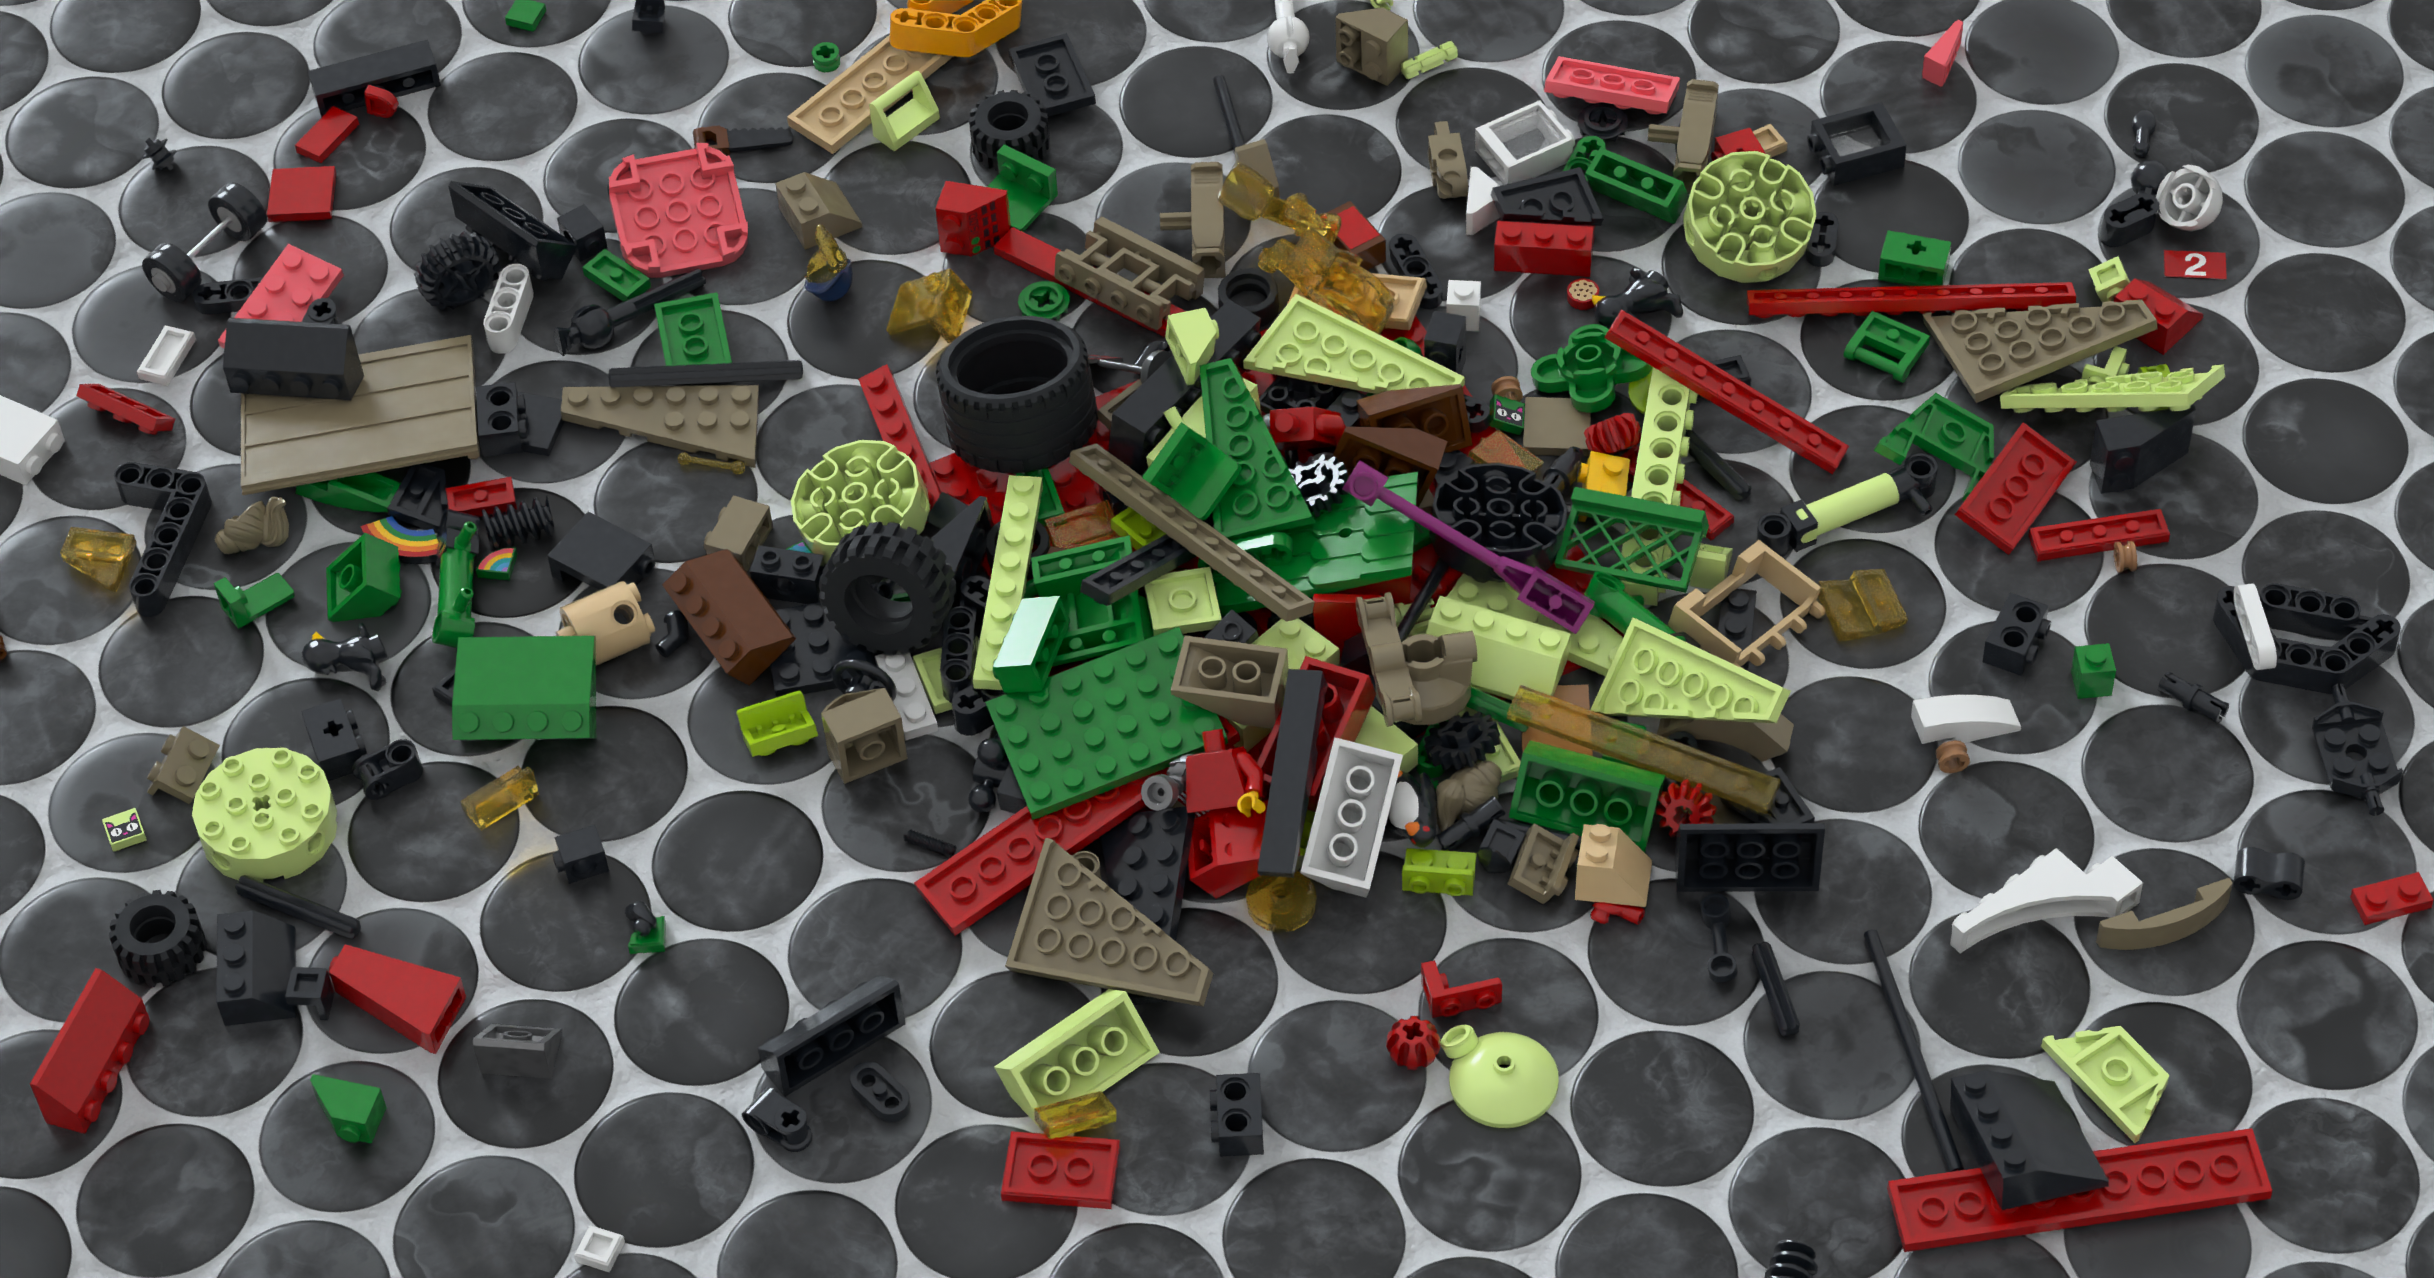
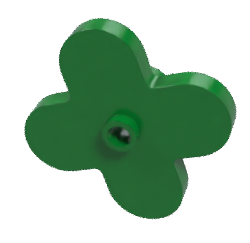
[1531,324,1652,413]

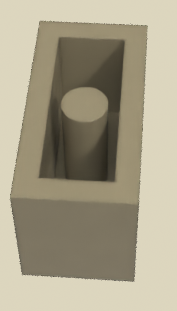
[704,495,773,572]

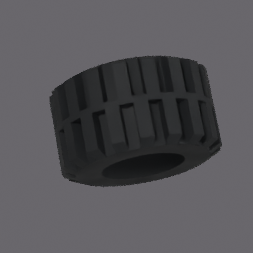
[969,90,1050,172]
[109,890,206,987]

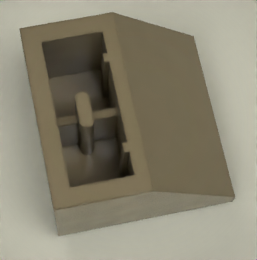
[1335,8,1408,86]

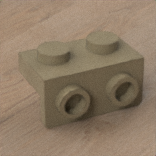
[147,726,220,804]
[1508,823,1579,904]

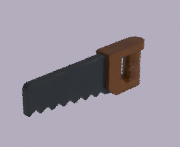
[693,125,793,156]

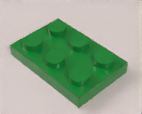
[654,292,732,366]

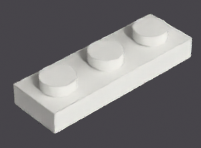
[875,651,938,741]

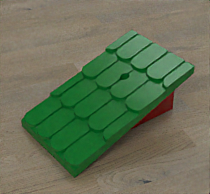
[1213,472,1418,617]

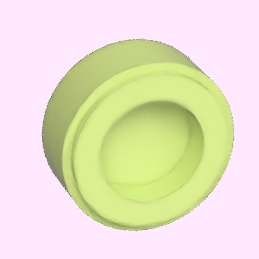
[1440,1025,1479,1059]

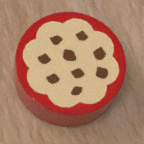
[1567,278,1599,310]

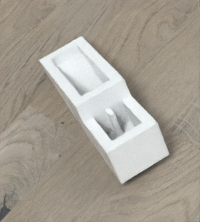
[1911,695,2021,744]

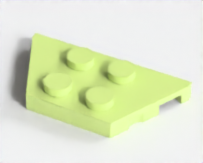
[2041,1026,2169,1143]

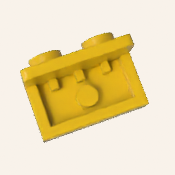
[1577,451,1630,522]

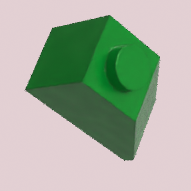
[310,1074,387,1143]

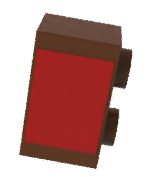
[1317,201,1386,272]

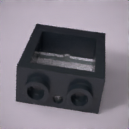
[1807,102,1907,186]

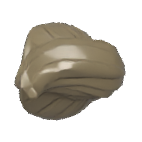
[215,497,289,554]
[1436,760,1502,832]

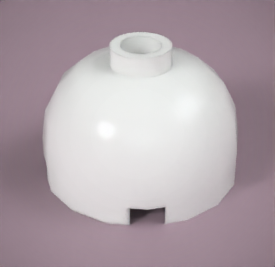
[2156,165,2223,231]

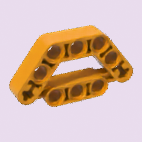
[889,0,1022,57]

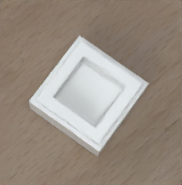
[574,1225,625,1273]

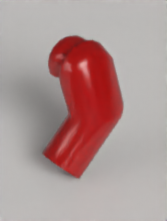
[1590,902,1645,925]

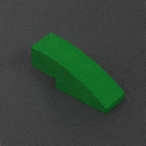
[295,472,401,512]

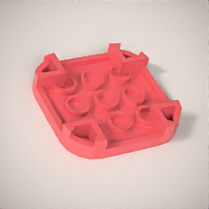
[609,143,748,278]

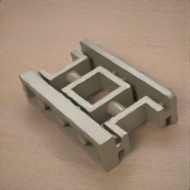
[1054,216,1205,330]

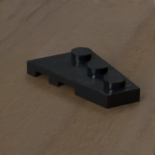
[1490,167,1604,226]

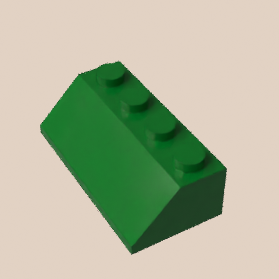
[1509,740,1666,853]

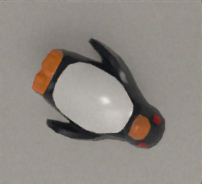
[1385,770,1438,848]

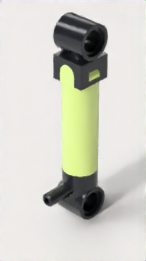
[1756,453,1938,557]

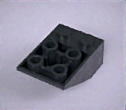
[1259,375,1368,456]

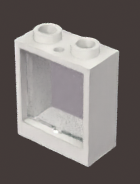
[1475,100,1575,185]

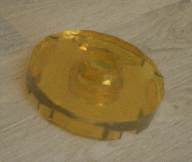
[1246,869,1317,932]

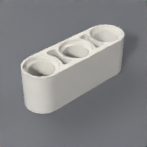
[483,264,534,354]

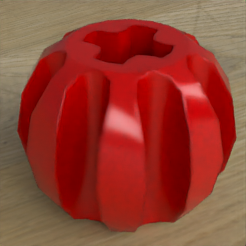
[1386,1016,1441,1070]

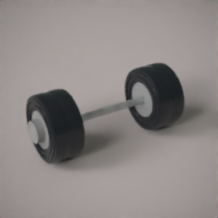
[142,182,268,302]

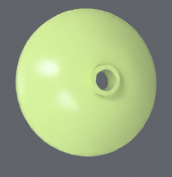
[1449,1032,1559,1128]

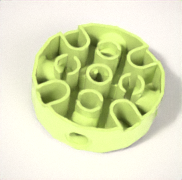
[1683,151,1816,283]
[791,440,930,564]
[192,748,337,882]

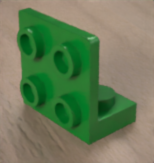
[987,145,1058,232]

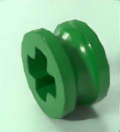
[812,42,840,73]

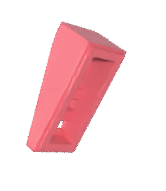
[1922,20,1963,87]

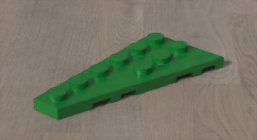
[1200,358,1316,541]

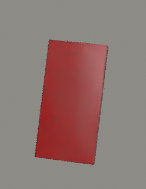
[1954,422,2077,555]

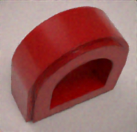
[364,85,399,118]

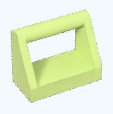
[869,71,940,151]

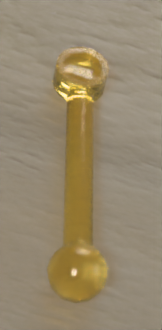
[677,452,745,475]

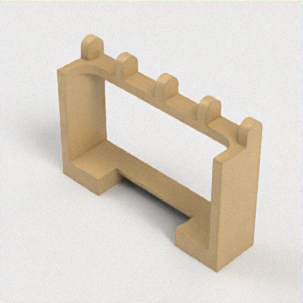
[1667,540,1825,669]

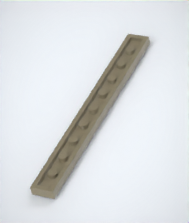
[1069,443,1315,622]

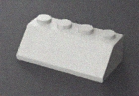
[1300,737,1403,898]

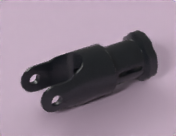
[1542,446,1584,494]

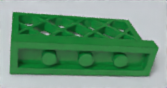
[1554,487,1709,593]

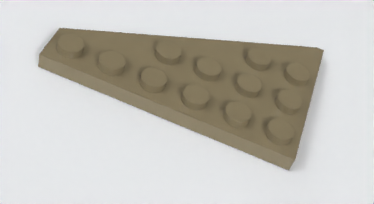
[1922,299,2158,403]
[1005,838,1214,1007]

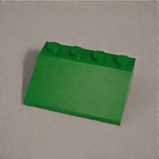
[452,636,596,740]

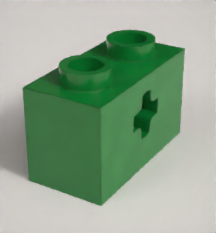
[1878,230,1952,286]

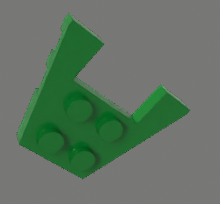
[1874,393,1994,501]

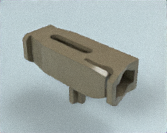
[1648,79,1719,194]
[1160,162,1226,278]

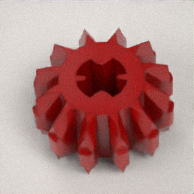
[1584,412,1641,455]
[1656,779,1717,837]

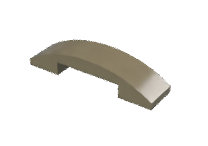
[2096,878,2233,950]

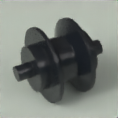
[142,138,177,171]

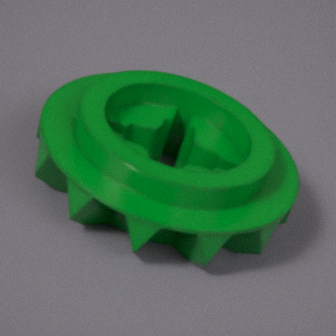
[1018,281,1070,320]

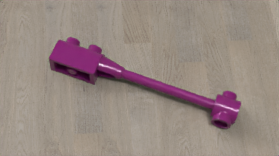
[1342,460,1595,634]

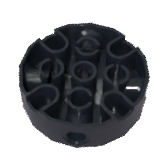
[1429,463,1568,583]

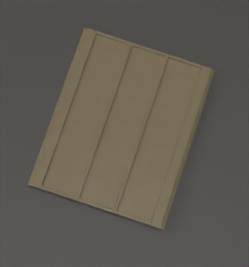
[241,335,480,495]

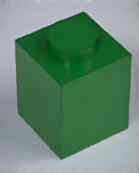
[2071,643,2116,699]

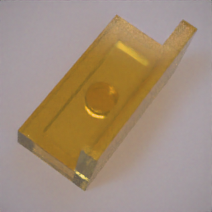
[460,766,539,831]

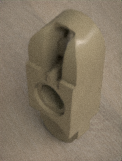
[1427,121,1468,199]

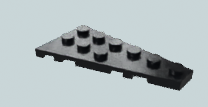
[1100,806,1196,1005]

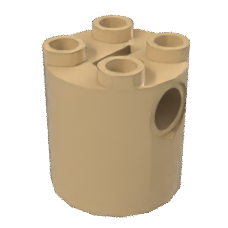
[556,581,655,666]

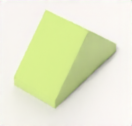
[1690,543,1733,589]

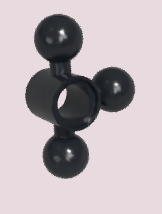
[968,733,1009,813]

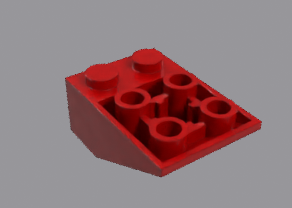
[1188,800,1300,899]

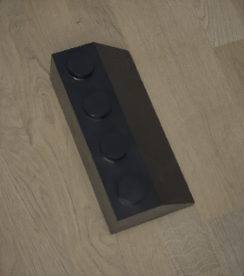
[448,181,577,281]
[223,318,364,400]
[758,976,906,1097]

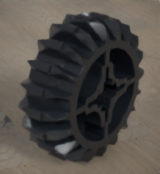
[414,231,501,310]

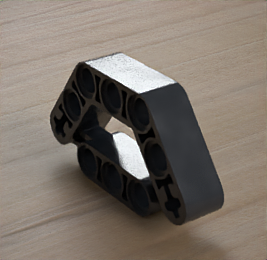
[940,576,1007,736]
[2213,583,2401,694]

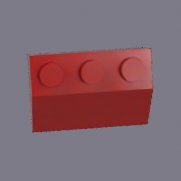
[1494,219,1595,277]

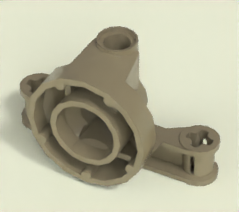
[1356,592,1477,727]

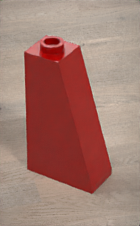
[329,944,466,1054]

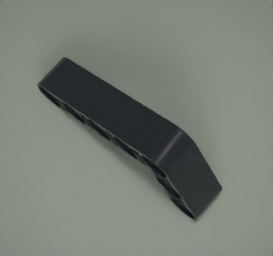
[114,462,212,617]

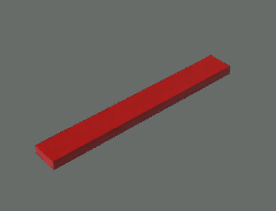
[994,227,1186,337]
[1604,309,1849,475]

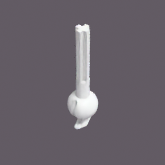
[1267,0,1310,73]

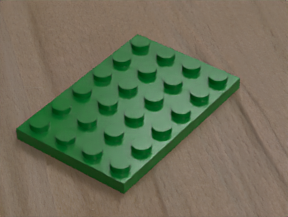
[985,627,1229,820]

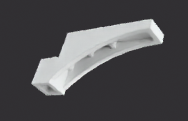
[1950,848,2143,953]

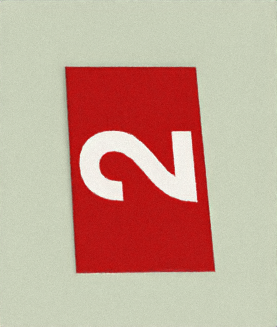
[2164,250,2227,279]

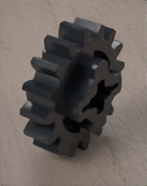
[1289,454,1349,517]
[1424,711,1501,770]

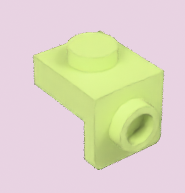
[2088,256,2130,302]
[2082,346,2130,385]

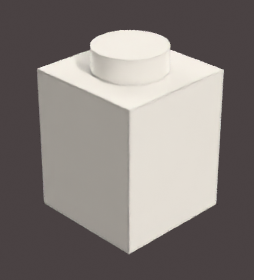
[1446,280,1481,332]

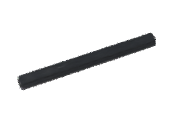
[608,360,803,388]

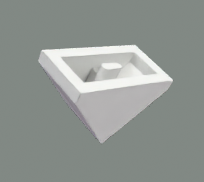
[1466,167,1500,235]

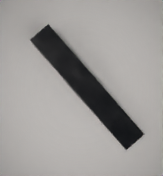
[1258,669,1328,878]

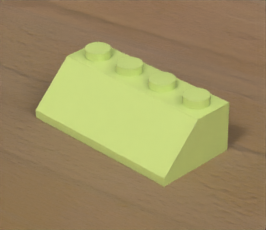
[1426,596,1571,710]
[994,989,1160,1131]

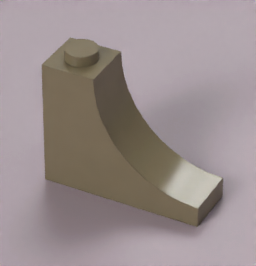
[1656,714,1794,762]

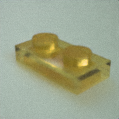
[1034,1091,1116,1139]

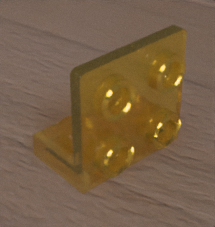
[886,268,973,343]

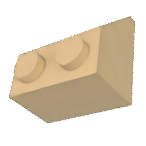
[1575,824,1652,907]

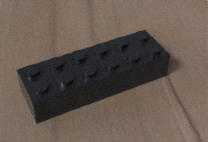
[1108,300,1261,475]

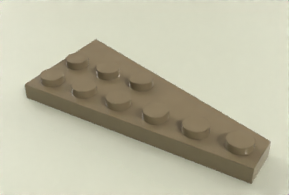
[561,385,759,468]

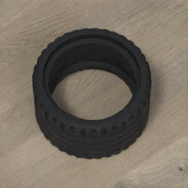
[936,316,1098,473]

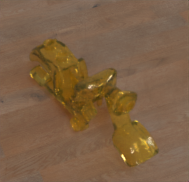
[1218,161,1395,335]

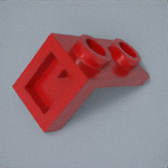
[1421,960,1502,1018]

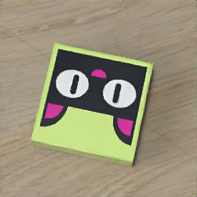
[102,808,147,852]

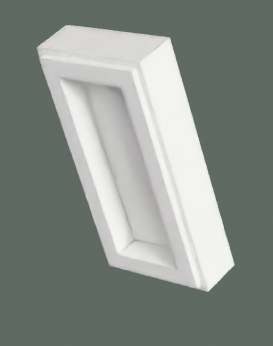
[137,325,196,386]

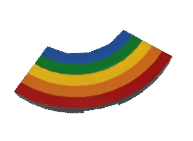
[360,516,439,564]

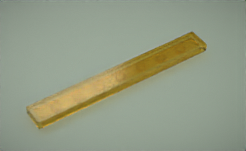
[1507,685,1780,814]

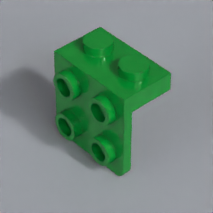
[1142,422,1242,521]

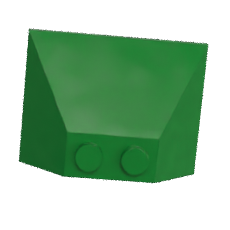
[1031,535,1145,667]

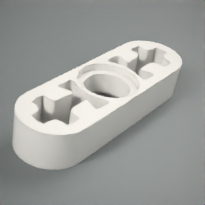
[2234,583,2277,670]

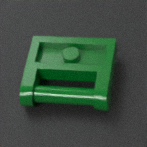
[1843,311,1930,383]

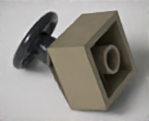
[821,659,907,784]

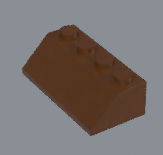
[662,549,796,686]

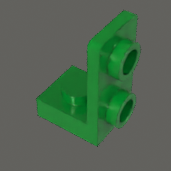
[214,573,295,629]

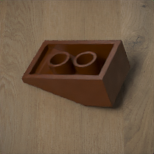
[1356,384,1473,452]
[1331,427,1447,507]

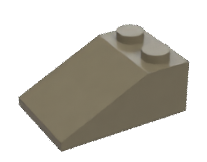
[1171,636,1289,729]

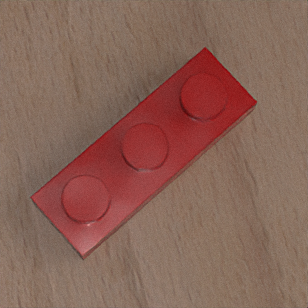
[76,384,176,435]

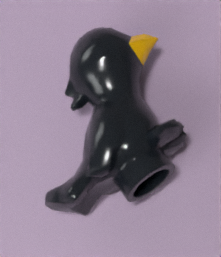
[1592,267,1683,329]
[302,622,388,691]

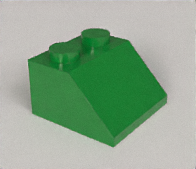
[326,533,401,622]

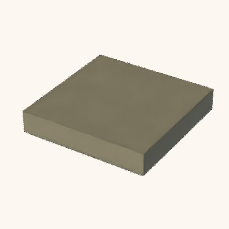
[1523,397,1591,457]

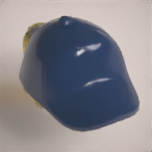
[804,224,853,301]

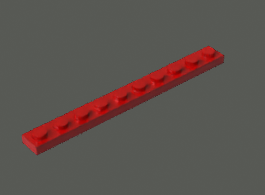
[1746,282,2076,318]

